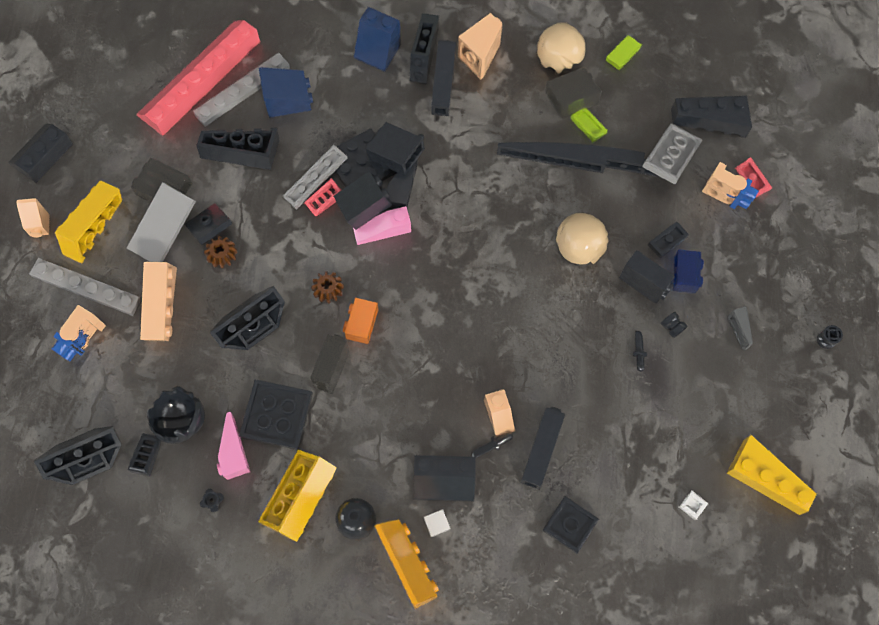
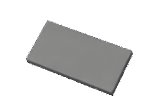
[642,123,702,184]
[127,182,196,262]

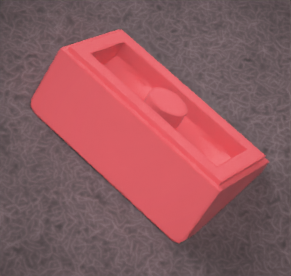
[735,157,773,197]

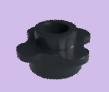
[200,489,224,512]

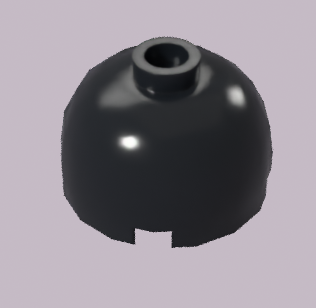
[335,498,376,540]

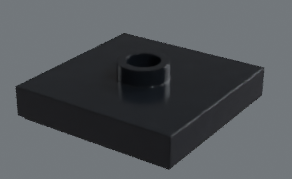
[184,203,233,245]
[542,496,599,554]

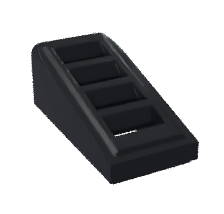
[128,433,161,477]

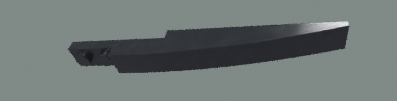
[497,142,660,177]

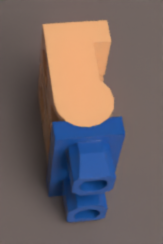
[702,162,759,209]
[52,305,106,362]

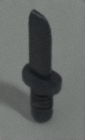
[633,331,647,372]
[472,433,513,458]

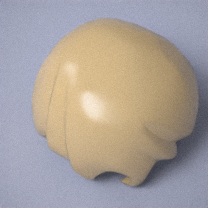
[537,23,586,74]
[556,213,609,264]

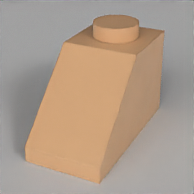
[17,198,49,237]
[484,389,515,437]

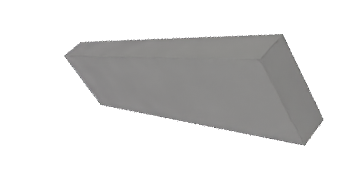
[283,145,347,210]

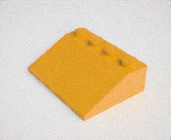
[375,520,439,609]

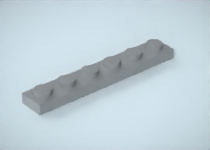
[193,53,290,127]
[29,258,142,316]

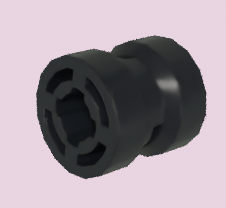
[660,312,688,338]
[817,325,843,349]

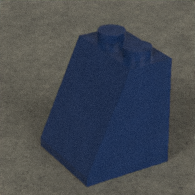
[354,7,401,72]
[259,67,313,118]

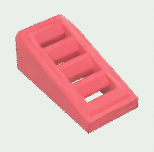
[304,178,342,216]

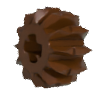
[204,236,237,269]
[311,271,344,304]

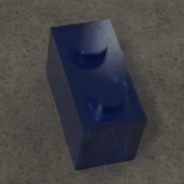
[673,249,704,293]

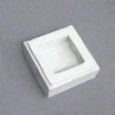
[679,491,708,520]
[424,510,450,537]

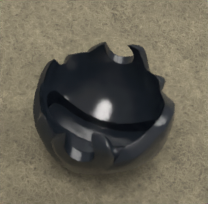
[147,386,205,444]

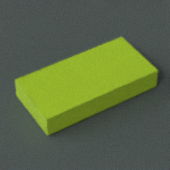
[606,35,642,70]
[570,106,608,143]

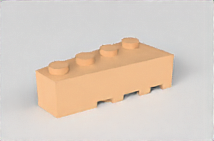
[140,262,177,341]

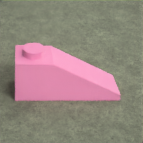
[353,207,411,245]
[217,412,250,480]

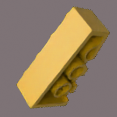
[55,180,122,263]
[727,435,816,515]

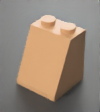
[458,13,502,79]

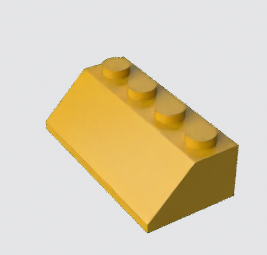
[258,450,336,542]

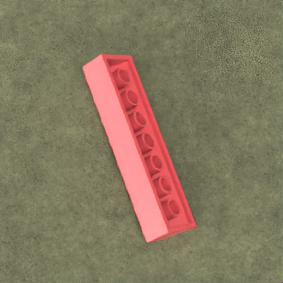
[137,20,260,136]

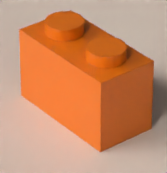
[343,298,379,344]

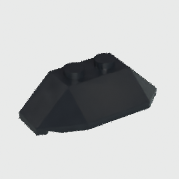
[210,286,285,350]
[34,426,122,485]

